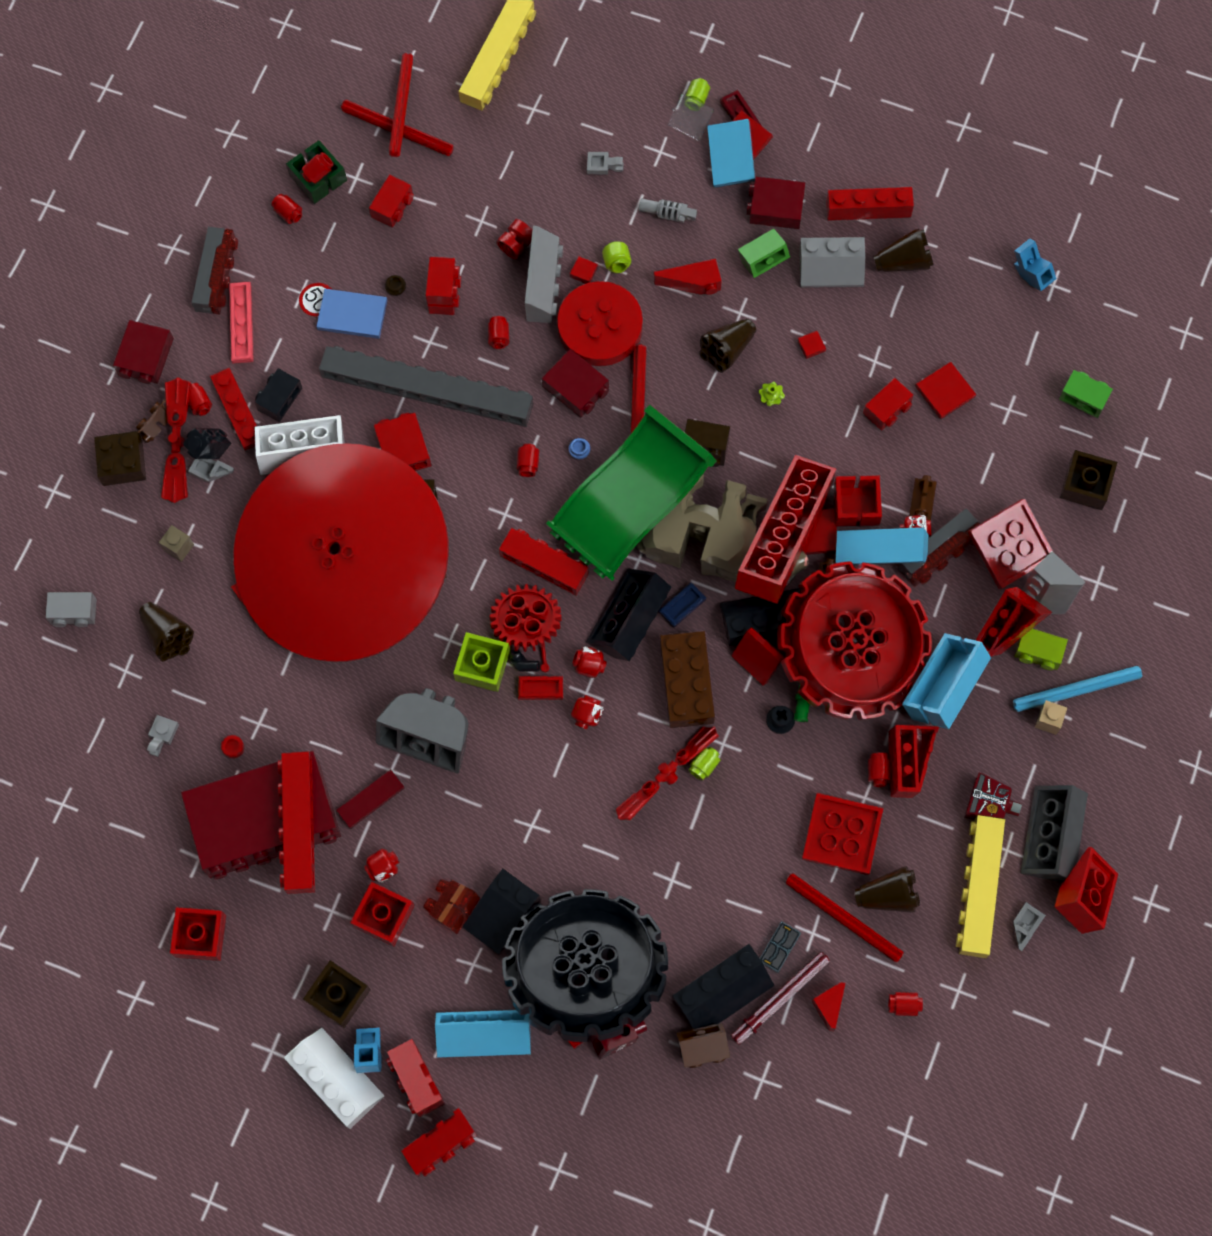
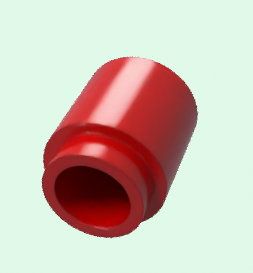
[302,152,333,184]
[271,194,302,224]
[488,316,510,349]
[188,383,212,416]
[516,444,540,477]
[868,753,891,787]
[888,992,923,1016]

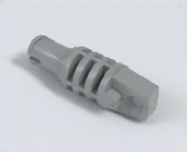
[639,198,697,223]

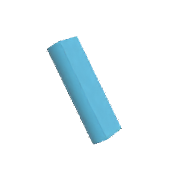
[836,528,928,565]
[435,1010,531,1058]

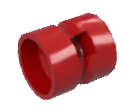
[496,219,533,259]

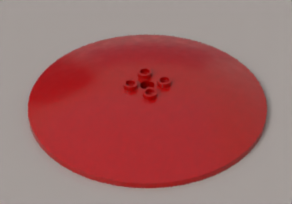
[234,443,449,662]

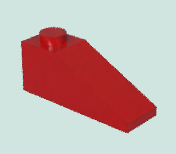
[654,259,722,295]

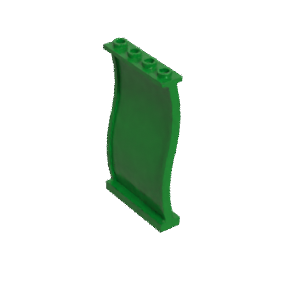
[546,404,717,581]

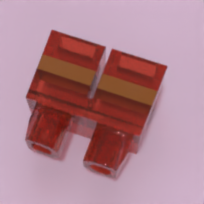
[423,879,480,935]

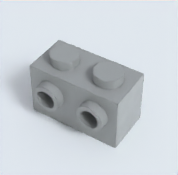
[46,592,97,627]

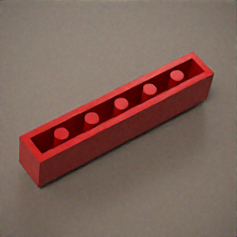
[278,751,315,894]

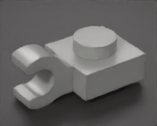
[587,152,624,175]
[147,715,179,757]

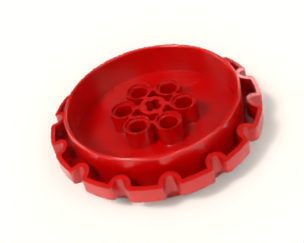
[777,561,932,720]

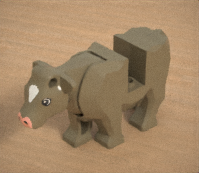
[636,474,808,587]

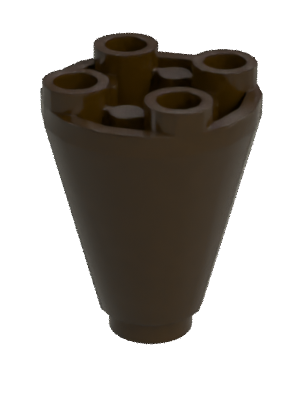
[873,228,934,272]
[699,319,756,373]
[139,602,194,662]
[855,866,920,913]

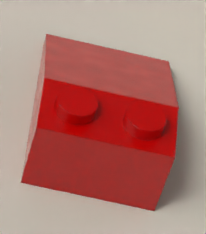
[1054,847,1118,934]

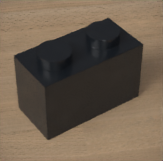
[255,368,303,423]

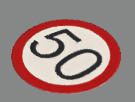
[299,283,332,317]

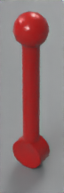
[537,629,550,673]

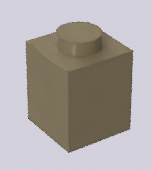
[159,525,194,562]

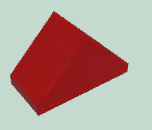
[812,982,846,1032]

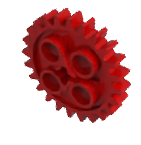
[490,584,562,652]

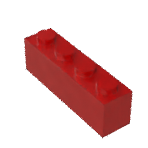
[826,187,914,221]
[499,528,589,596]

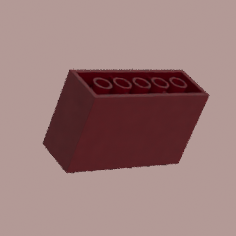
[181,751,341,880]

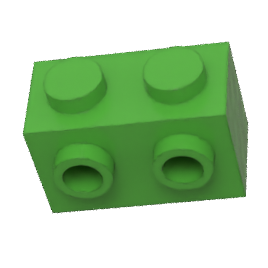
[738,229,790,278]
[1059,370,1113,418]

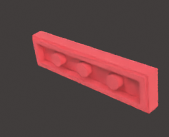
[229,282,254,364]

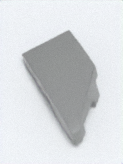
[188,459,234,482]
[1013,902,1046,951]

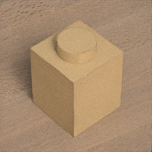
[1035,700,1067,735]

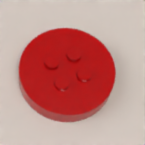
[557,281,643,366]

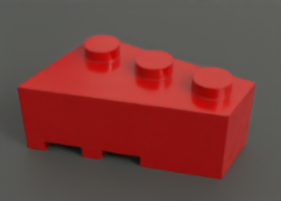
[976,587,1052,657]
[888,725,939,798]
[386,1039,445,1117]
[401,1108,478,1177]

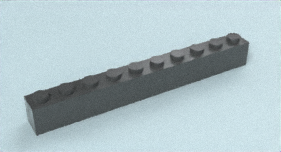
[319,346,534,427]

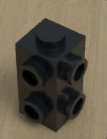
[183,428,232,459]

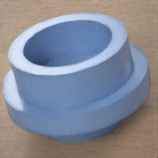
[569,438,590,459]

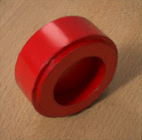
[221,735,245,759]

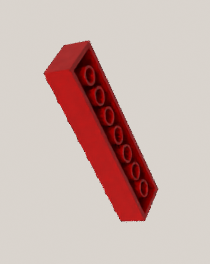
[735,455,836,604]

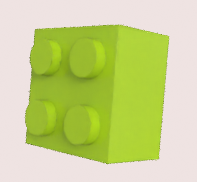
[453,632,510,692]

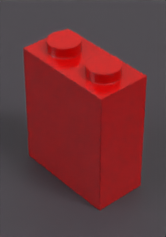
[374,412,432,471]

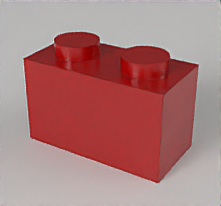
[369,174,414,228]
[863,378,913,431]

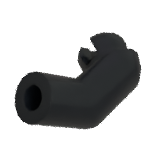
[509,649,540,672]

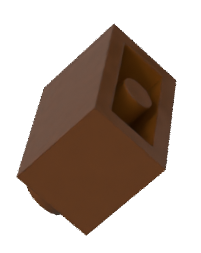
[677,1023,731,1068]

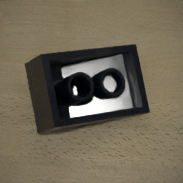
[462,868,540,955]

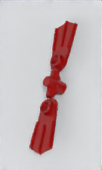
[161,377,191,503]
[616,726,719,820]

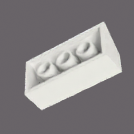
[255,415,345,475]
[284,1028,384,1129]

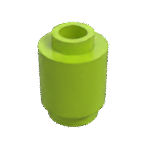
[685,78,710,111]
[688,747,721,781]

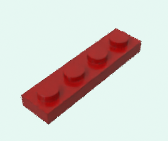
[210,368,257,451]

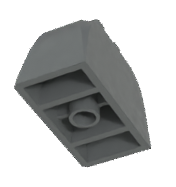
[376,688,469,773]

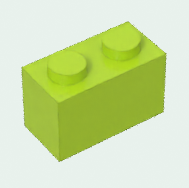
[1014,629,1068,671]

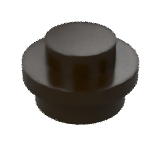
[385,275,406,296]

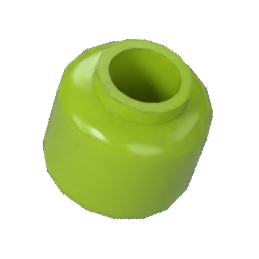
[602,241,632,273]

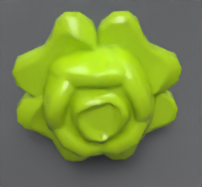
[759,382,785,407]

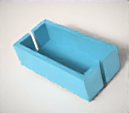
[902,633,991,729]

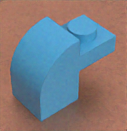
[1014,239,1057,291]
[354,1027,382,1073]

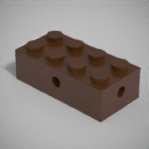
[660,631,715,728]

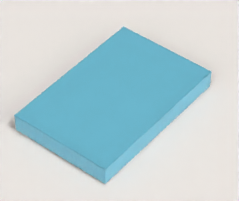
[707,119,755,187]

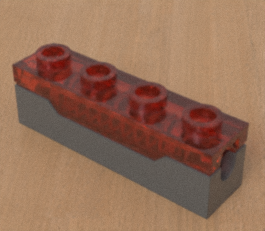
[192,226,238,315]
[898,509,980,587]

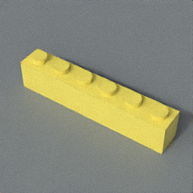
[459,0,536,111]
[956,815,1005,958]

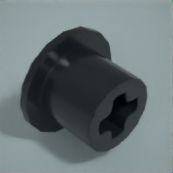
[766,706,795,734]

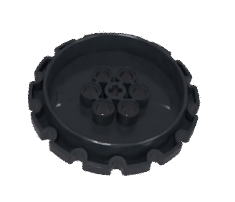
[502,889,668,1042]

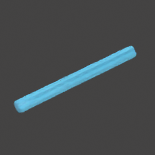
[1013,666,1142,712]

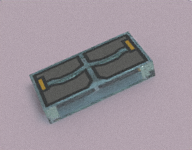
[760,921,801,973]

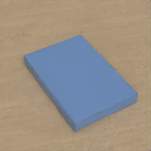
[317,289,388,339]

